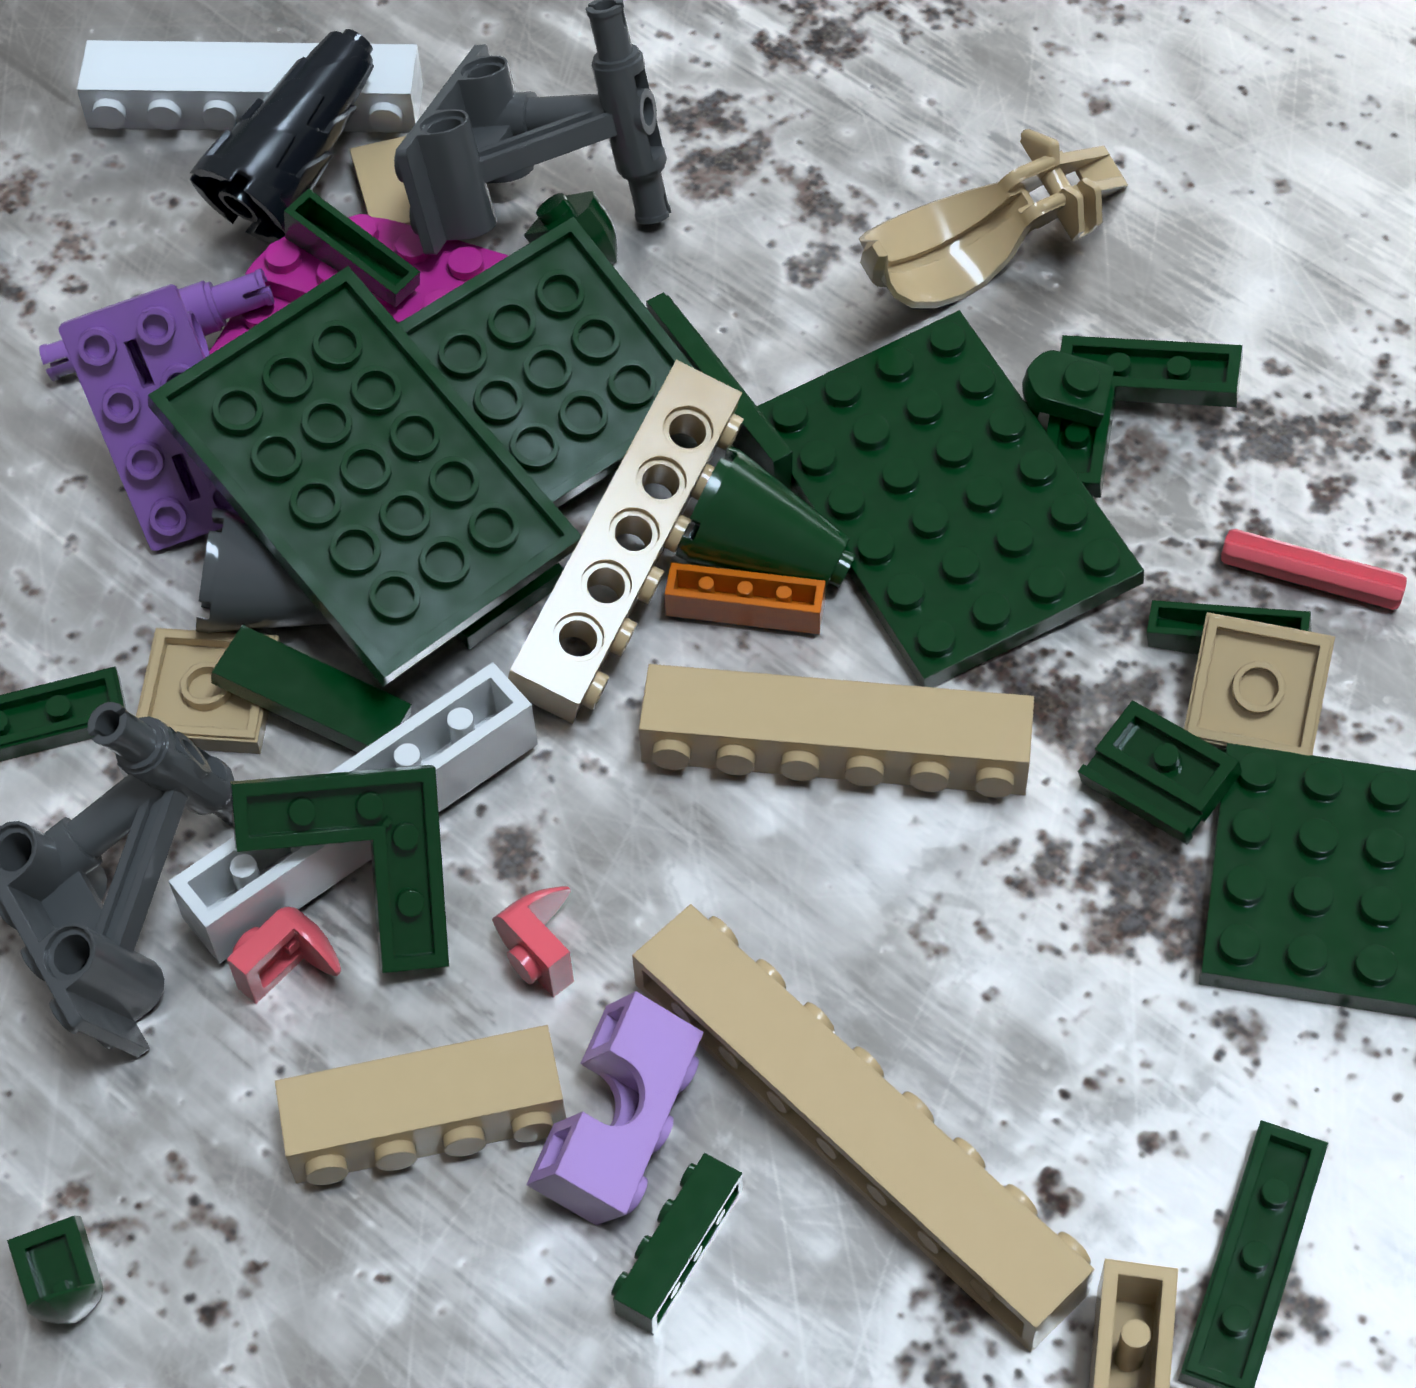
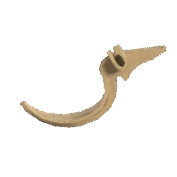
[859,129,1128,308]

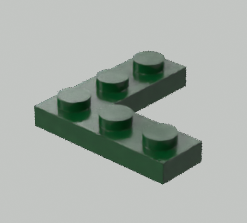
[1047,335,1243,498]
[230,765,449,973]

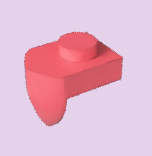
[492,886,574,998]
[227,907,341,1004]

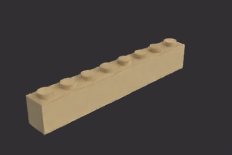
[632,904,1095,1352]

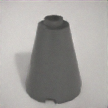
[196,508,330,633]

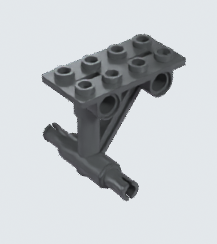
[394,0,671,255]
[0,702,234,1057]

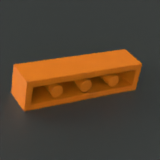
[664,562,826,635]

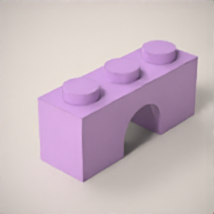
[526,991,704,1225]

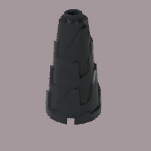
[190,29,374,243]

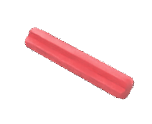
[1221,529,1407,610]

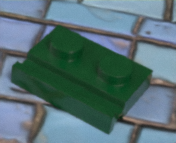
[1077,700,1242,845]

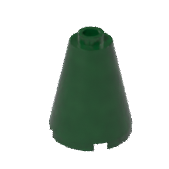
[675,445,856,589]

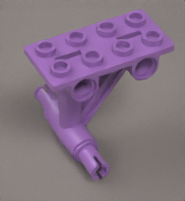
[39,268,275,551]

